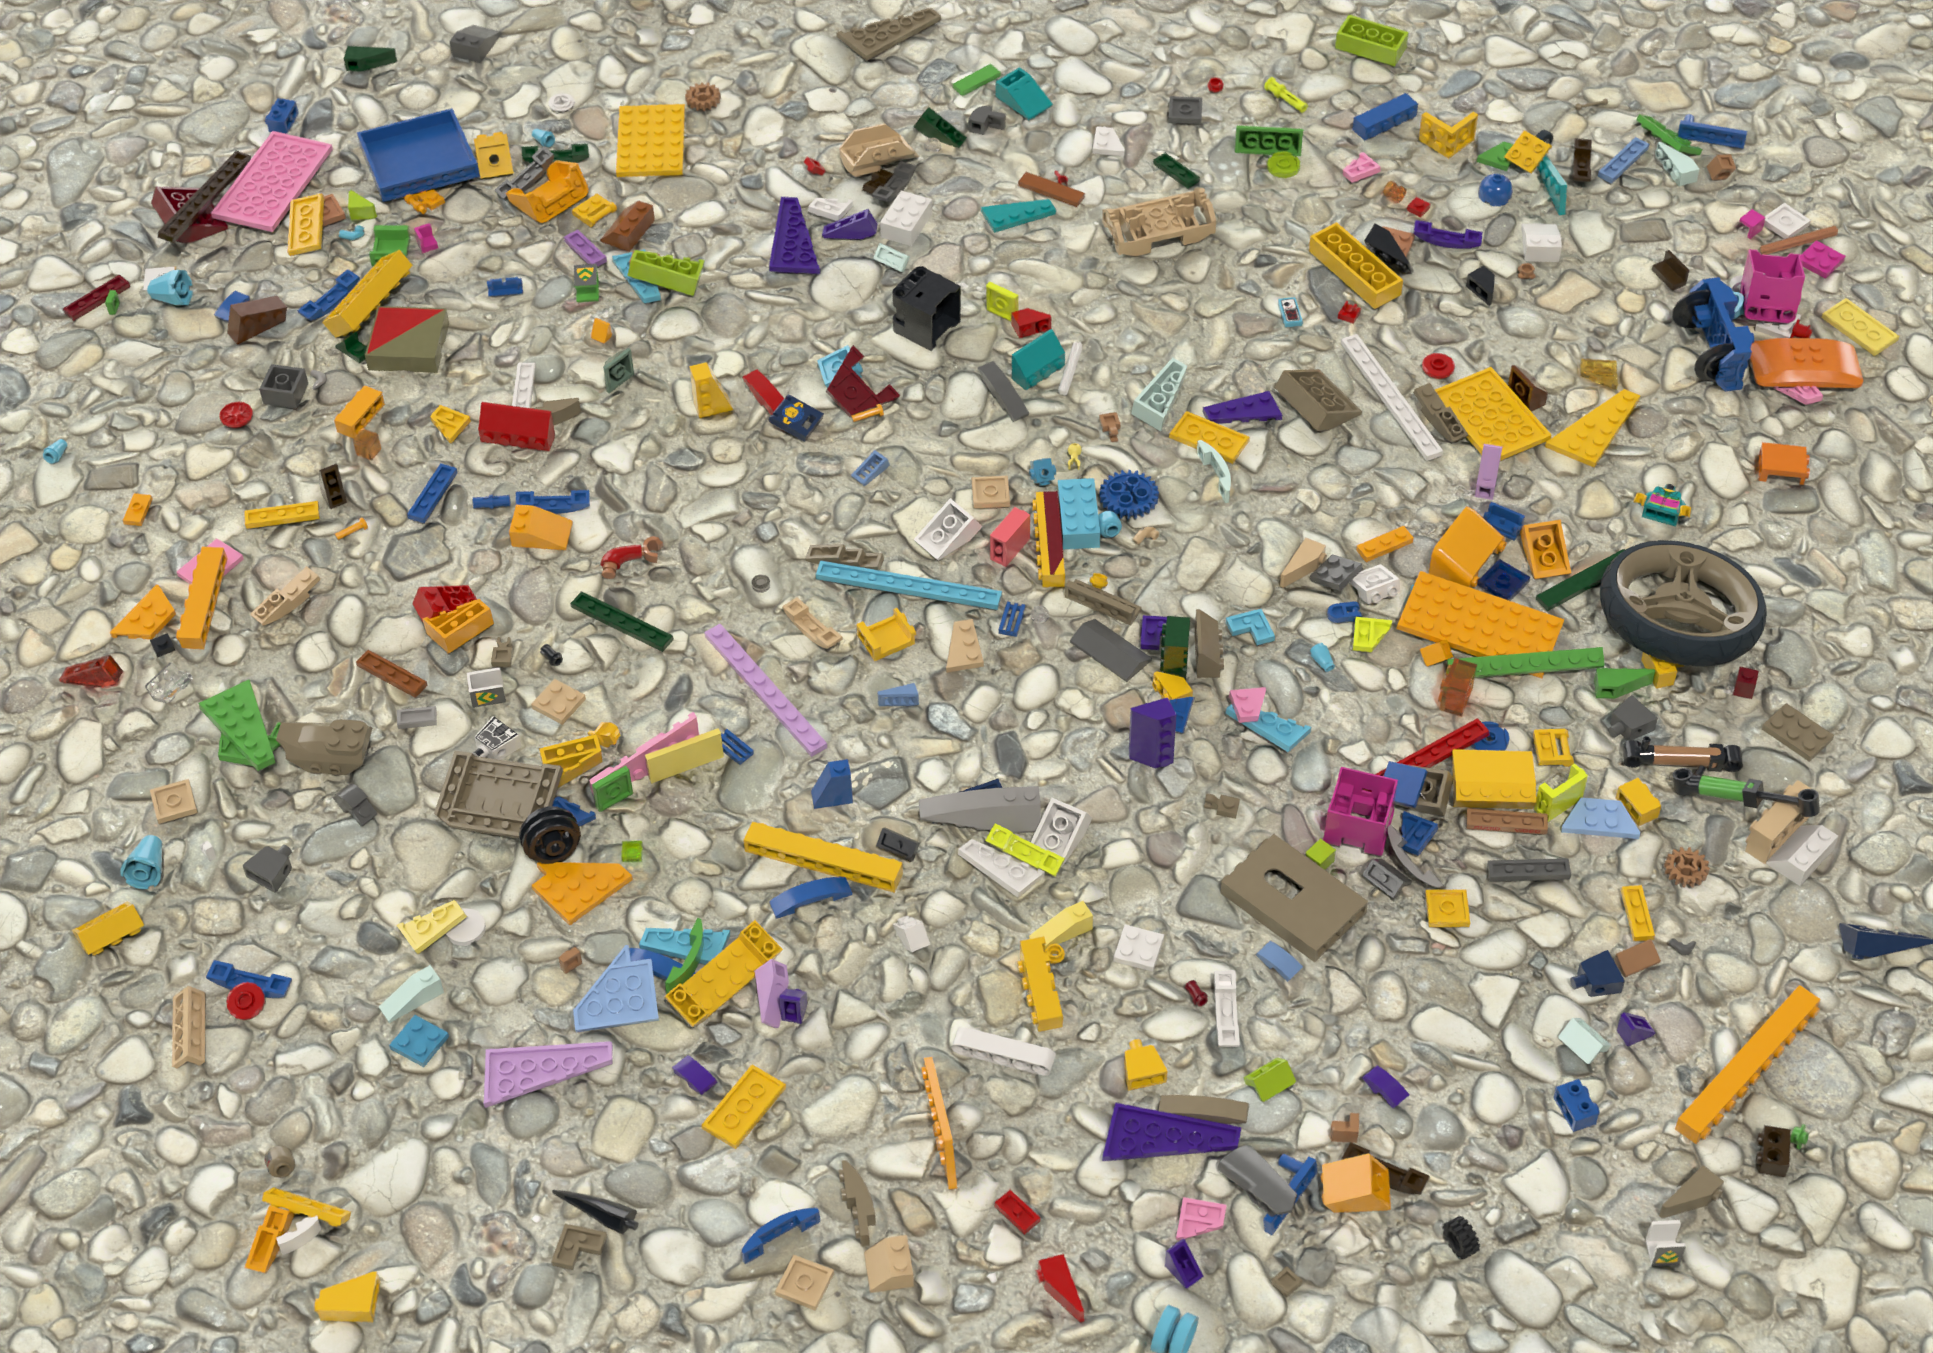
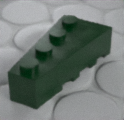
[1160,616,1190,680]

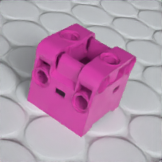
[1740,249,1805,323]
[1323,767,1398,857]

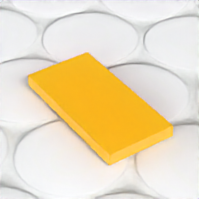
[287,193,324,256]
[1169,411,1250,464]
[701,1064,786,1149]

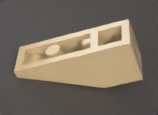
[1280,538,1327,588]

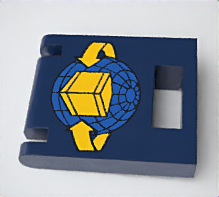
[769,394,824,442]

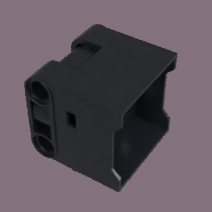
[892,266,961,351]

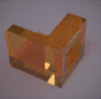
[353,429,381,461]

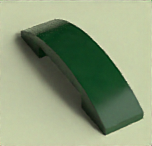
[521,144,589,164]

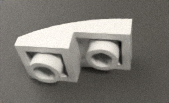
[277,1216,322,1256]

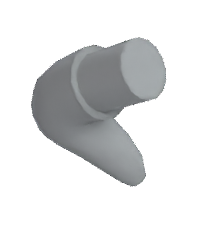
[310,370,327,390]

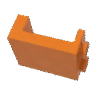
[1759,442,1810,485]

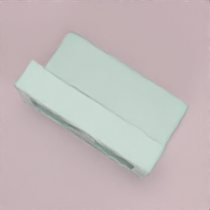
[1558,1018,1611,1064]

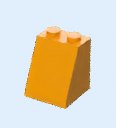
[1321,1154,1391,1213]

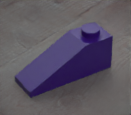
[822,209,878,239]

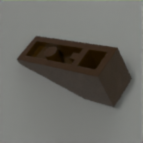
[319,464,347,509]

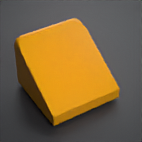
[591,318,612,344]

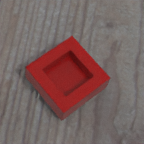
[803,156,826,176]
[1407,197,1431,217]

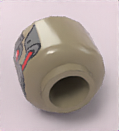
[264,1145,295,1178]

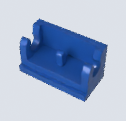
[1483,502,1525,541]

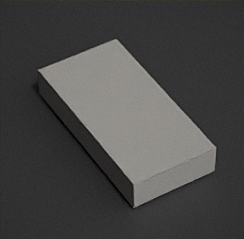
[397,706,437,729]

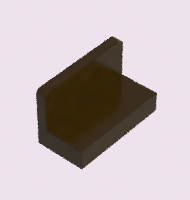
[1651,250,1689,291]

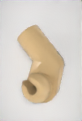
[1132,527,1159,545]

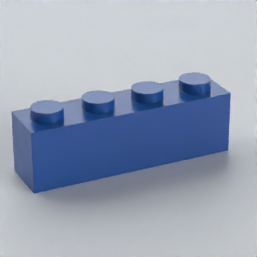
[1353,93,1418,141]

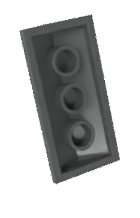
[1070,619,1152,682]

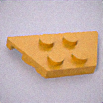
[110,584,176,640]

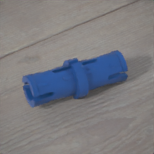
[473,494,511,509]

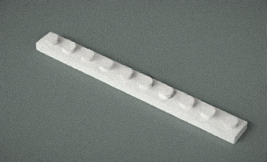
[1341,334,1443,461]

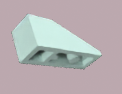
[379,965,444,1023]

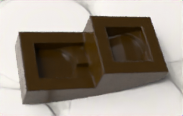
[862,169,894,194]

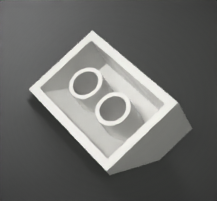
[1766,825,1838,886]

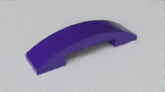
[1413,220,1483,249]

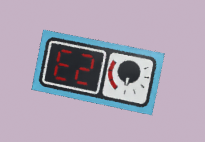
[1278,297,1303,328]

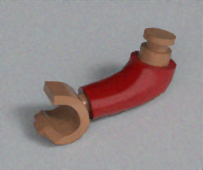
[600,536,663,579]

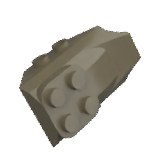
[276,719,373,775]

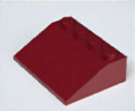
[151,186,228,243]

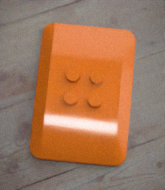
[1750,338,1863,388]

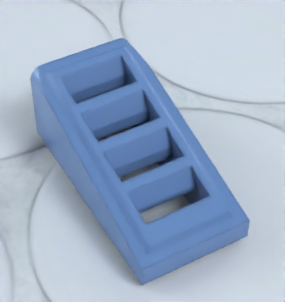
[851,450,890,486]
[877,683,919,706]

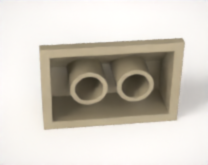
[1194,609,1224,678]

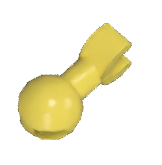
[1068,443,1082,470]

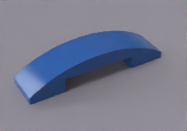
[297,269,360,321]
[516,490,590,514]
[769,877,852,919]
[629,948,696,980]
[206,960,292,998]
[741,1208,821,1264]

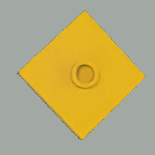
[1425,889,1470,927]

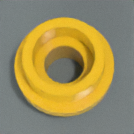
[1089,573,1108,589]
[1045,944,1065,964]

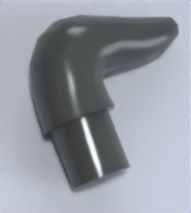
[1669,938,1696,955]

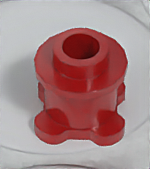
[1790,319,1813,338]

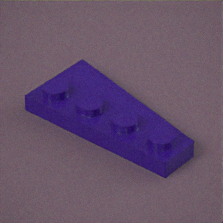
[1203,391,1283,424]

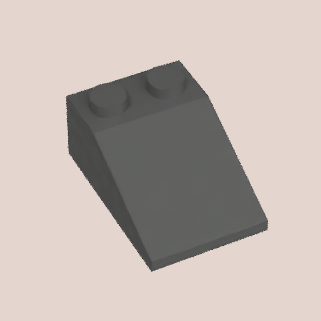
[449,25,502,63]

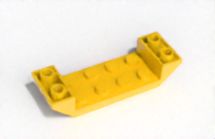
[664,920,783,1027]

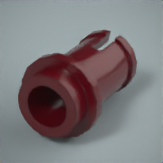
[1185,980,1208,1007]

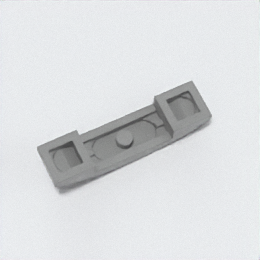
[1387,825,1446,890]

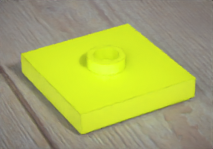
[986,281,1019,321]

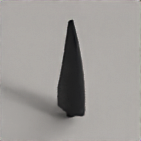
[552,1190,639,1234]

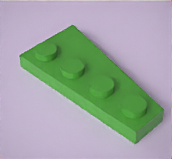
[1636,114,1703,155]

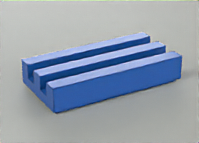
[999,601,1026,637]
[721,729,754,765]

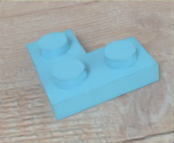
[1226,609,1275,645]

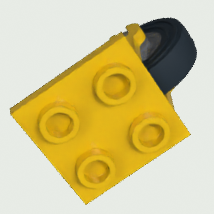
[1504,130,1553,174]

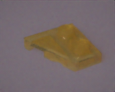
[1580,359,1618,390]

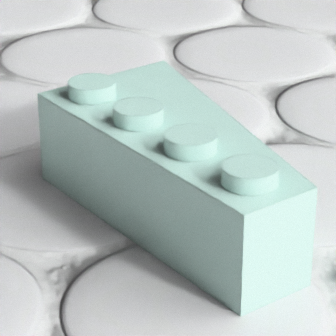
[1131,358,1187,431]

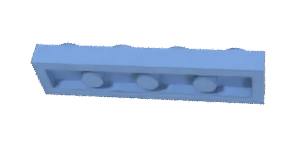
[1598,137,1650,184]

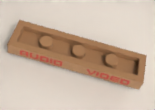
[1466,808,1548,835]

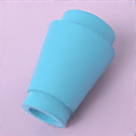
[532,128,555,147]
[43,439,68,464]
[1310,643,1335,672]

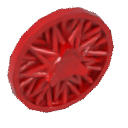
[1422,353,1455,379]
[219,401,253,428]
[226,982,265,1020]

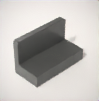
[1362,858,1413,898]

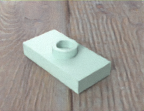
[873,243,910,272]

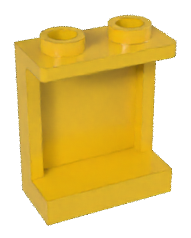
[856,608,916,661]

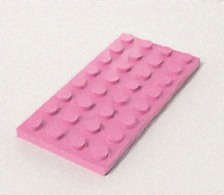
[211,131,333,232]

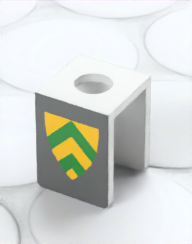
[467,668,506,708]
[1646,1220,1686,1266]

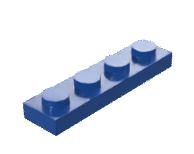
[407,463,458,523]

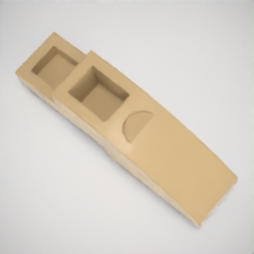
[250,566,321,626]

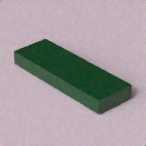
[1153,152,1200,189]

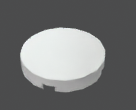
[446,909,486,946]

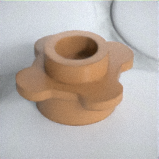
[1518,263,1535,279]

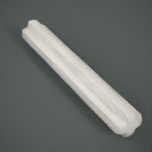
[1058,342,1082,396]

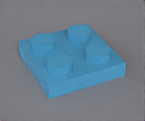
[389,1015,449,1068]

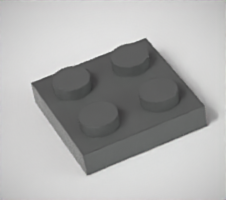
[1169,96,1202,124]
[1310,554,1363,591]

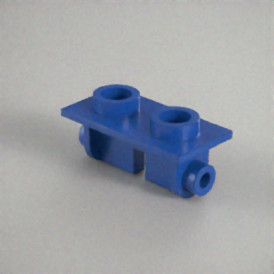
[487,277,523,297]

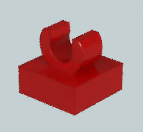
[1338,301,1361,324]

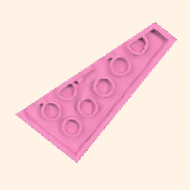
[589,711,699,796]

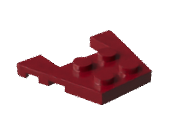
[826,345,900,417]

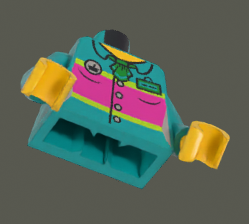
[1633,484,1692,527]

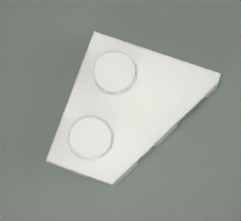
[808,198,853,221]

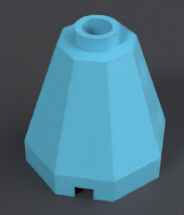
[147,270,193,305]

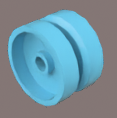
[1150,1305,1199,1353]

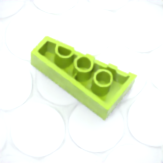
[627,250,705,296]

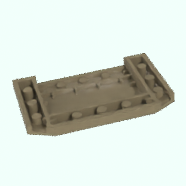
[434,751,563,839]

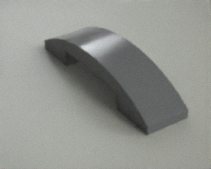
[495,146,554,200]
[872,161,916,202]

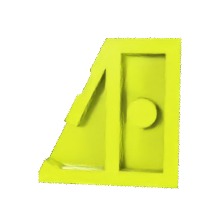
[1353,617,1392,652]

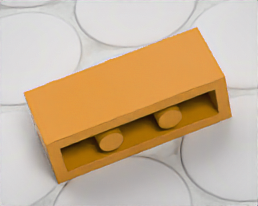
[334,385,385,439]

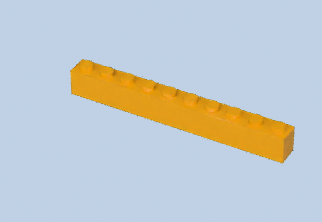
[1675,985,1821,1144]

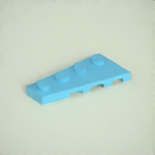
[612,249,661,303]
[1225,704,1312,752]
[639,928,730,965]

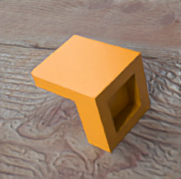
[1420,639,1453,666]

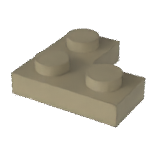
[551,1224,608,1270]

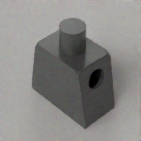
[1608,695,1658,741]
[242,844,292,893]

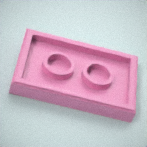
[177,539,244,584]

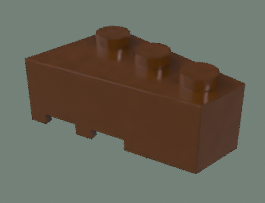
[227,296,287,345]

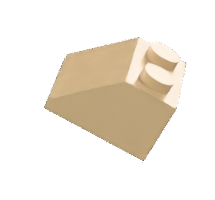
[864,1235,914,1293]

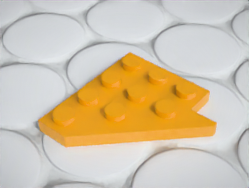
[531,862,633,925]

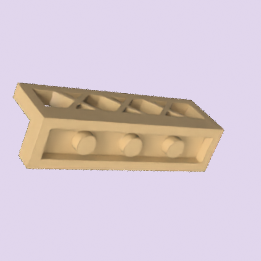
[172,986,205,1069]

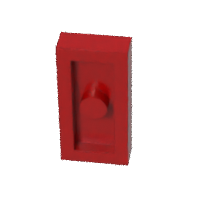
[994,1189,1040,1235]

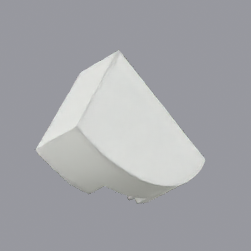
[200,841,216,861]

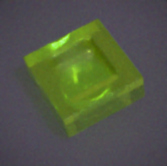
[621,841,643,862]

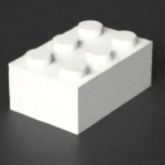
[880,190,932,246]

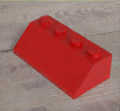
[478,402,555,451]

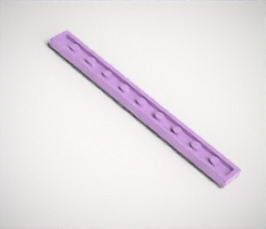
[704,624,827,757]

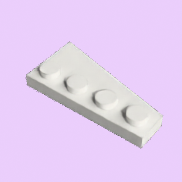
[958,839,1045,898]

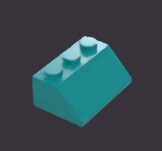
[1012,329,1065,390]

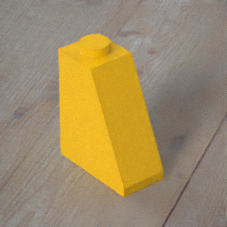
[314,1272,381,1322]

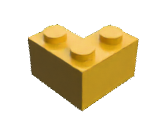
[1641,652,1684,689]

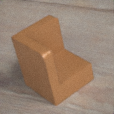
[1331,1113,1359,1143]

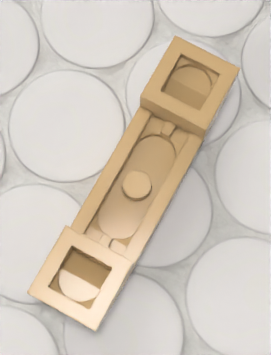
[782,597,843,649]

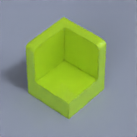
[1306,838,1336,870]

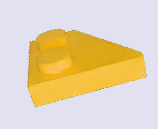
[430,405,471,444]

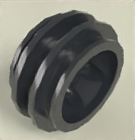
[519,806,581,864]

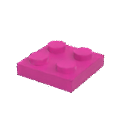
[1800,240,1846,279]

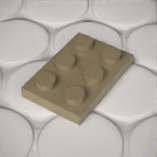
[1762,703,1834,762]

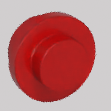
[1207,77,1224,92]

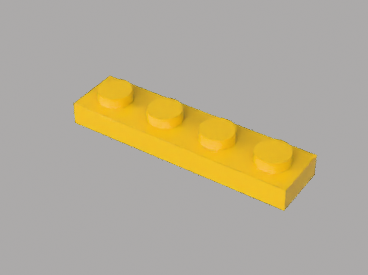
[244,501,320,529]
[262,1187,351,1226]

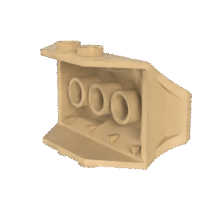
[839,123,919,177]

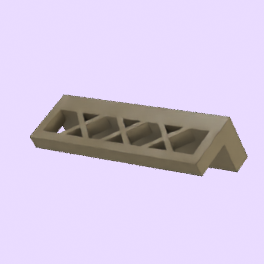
[1065,579,1142,626]

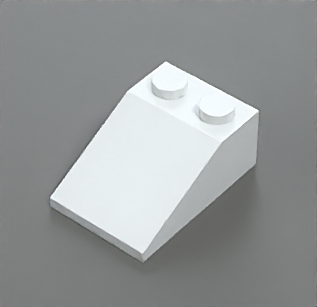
[1521,224,1562,262]
[914,498,982,561]
[1031,798,1092,867]

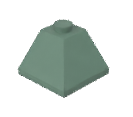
[603,348,634,394]

